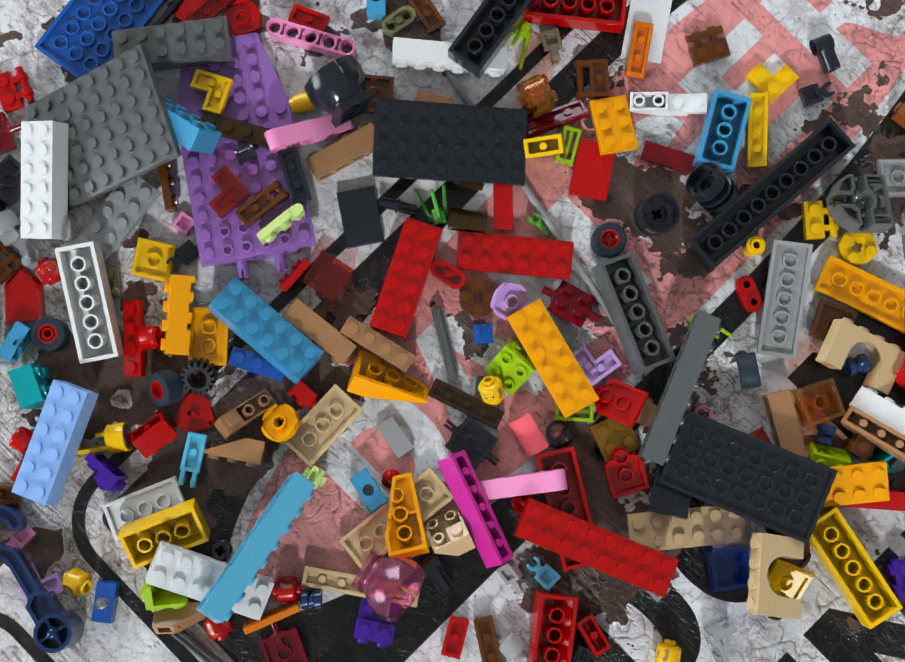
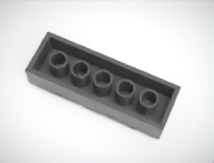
[112,16,235,71]
[591,251,676,375]

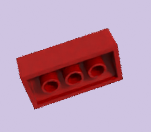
[527,590,579,662]

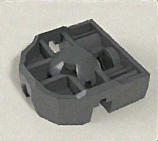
[826,174,894,233]

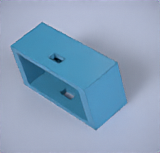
[367,0,386,20]
[0,321,32,363]
[349,468,388,512]

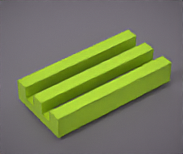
[554,125,582,166]
[554,403,594,422]

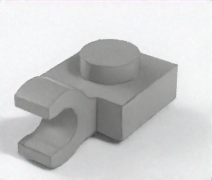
[496,559,530,595]

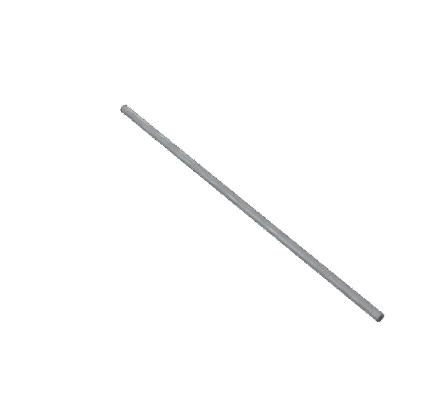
[444,71,613,325]

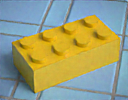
[118,498,210,569]

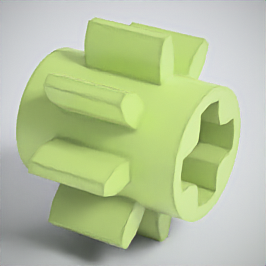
[302,465,327,489]

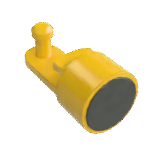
[76,422,133,455]

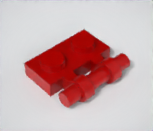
[0,66,35,114]

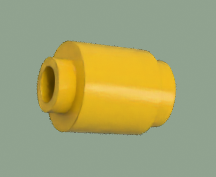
[289,92,316,114]
[742,236,766,258]

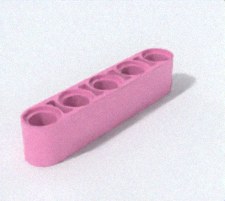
[266,18,357,58]
[264,115,356,153]
[479,468,568,500]

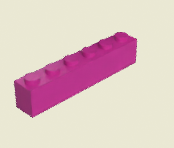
[437,450,514,568]

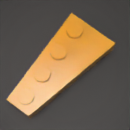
[160,274,195,356]

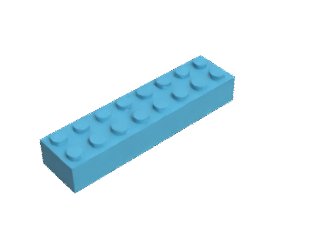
[196,472,316,623]

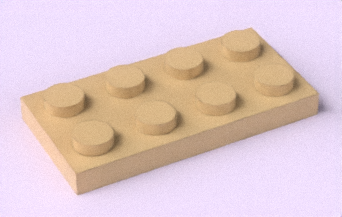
[285,384,364,467]

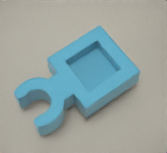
[526,556,561,591]

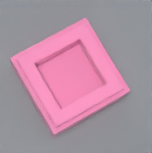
[171,210,195,237]

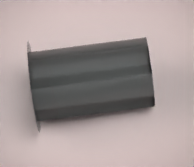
[470,375,483,395]

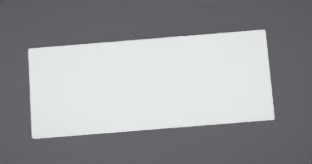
[621,0,672,64]

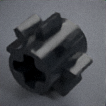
[571,642,591,662]

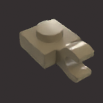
[540,28,563,65]

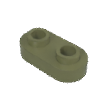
[382,6,416,37]

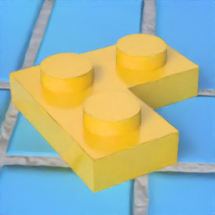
[745,63,799,104]
[190,68,234,116]

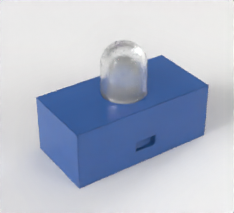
[91,579,121,624]

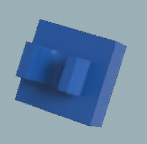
[473,324,493,344]

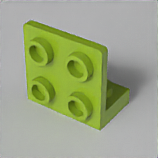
[808,441,852,467]

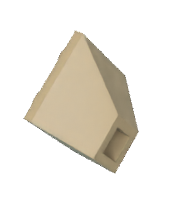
[423,507,476,556]

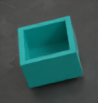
[7,363,51,409]

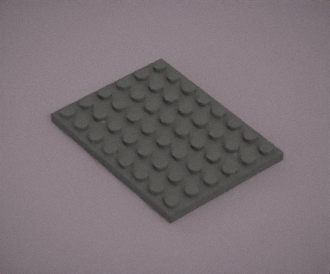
[23,44,182,212]

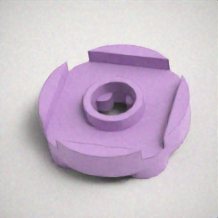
[490,282,529,321]

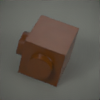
[842,433,876,461]

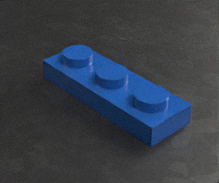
[228,346,285,383]

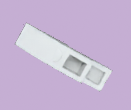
[630,92,707,116]

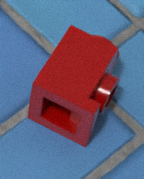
[287,380,319,409]

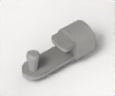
[0,209,44,269]

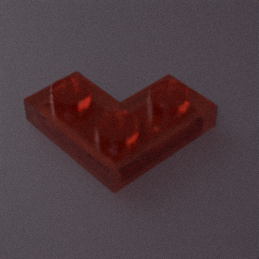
[208,165,251,219]

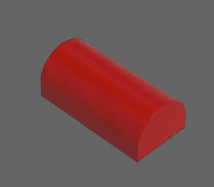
[576,612,612,658]

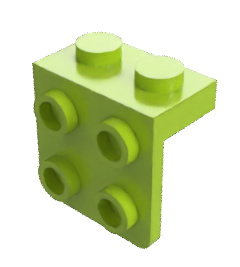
[484,338,536,395]
[140,578,189,611]

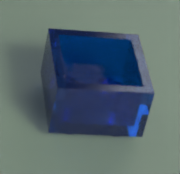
[703,544,750,592]

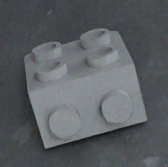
[703,617,738,662]

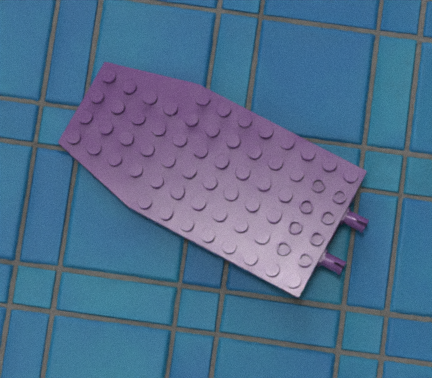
[178,32,316,281]

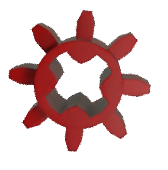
[511,494,532,515]

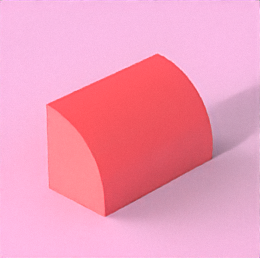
[508,413,549,458]

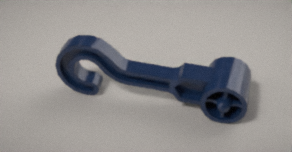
[0,505,84,653]

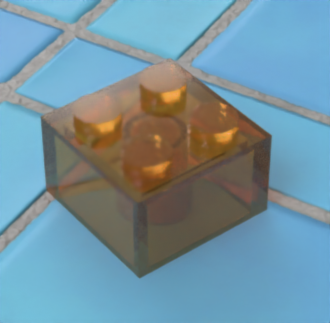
[790,378,846,427]

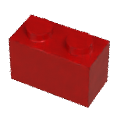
[129,411,178,458]

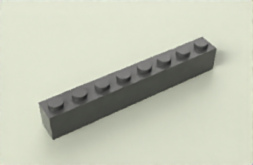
[638,310,722,466]

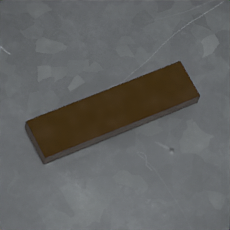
[428,378,505,429]

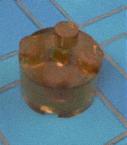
[516,74,558,119]

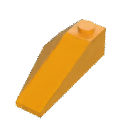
[347,350,429,403]
[385,472,430,557]

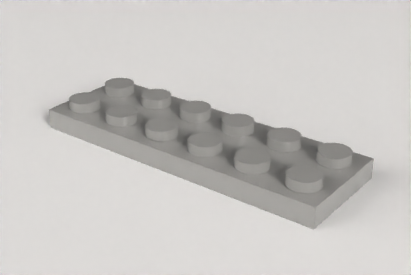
[71,176,161,265]
[756,239,813,359]

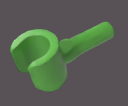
[527,212,549,236]

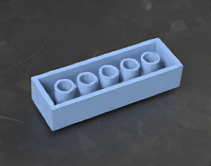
[11,379,99,506]

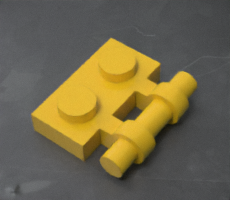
[801,201,839,240]

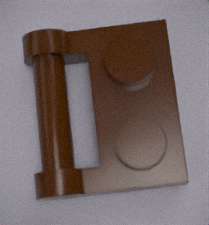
[573,59,610,100]

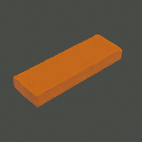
[625,20,654,80]
[243,599,301,635]

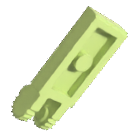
[256,203,305,245]

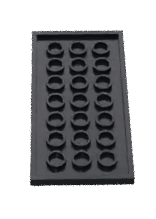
[372,98,527,186]
[658,410,838,544]

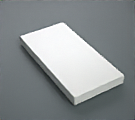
[102,476,185,542]

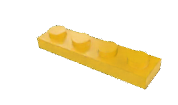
[747,92,769,169]

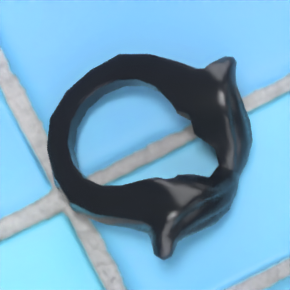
[546,420,576,449]

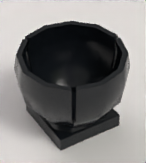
[304,55,374,128]

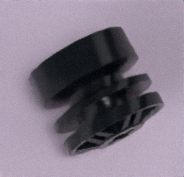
[685,162,738,213]
[634,193,681,236]

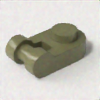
[105,264,122,298]

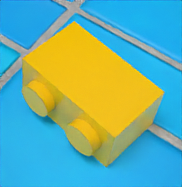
[523,134,566,159]

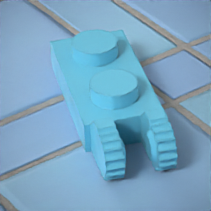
[178,431,209,488]

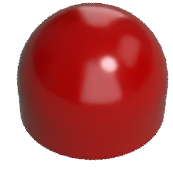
[381,469,400,489]

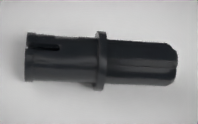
[379,195,417,216]

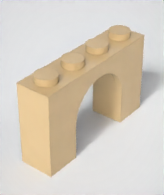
[815,317,905,395]
[746,533,804,620]

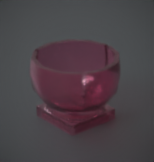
[351,550,425,623]

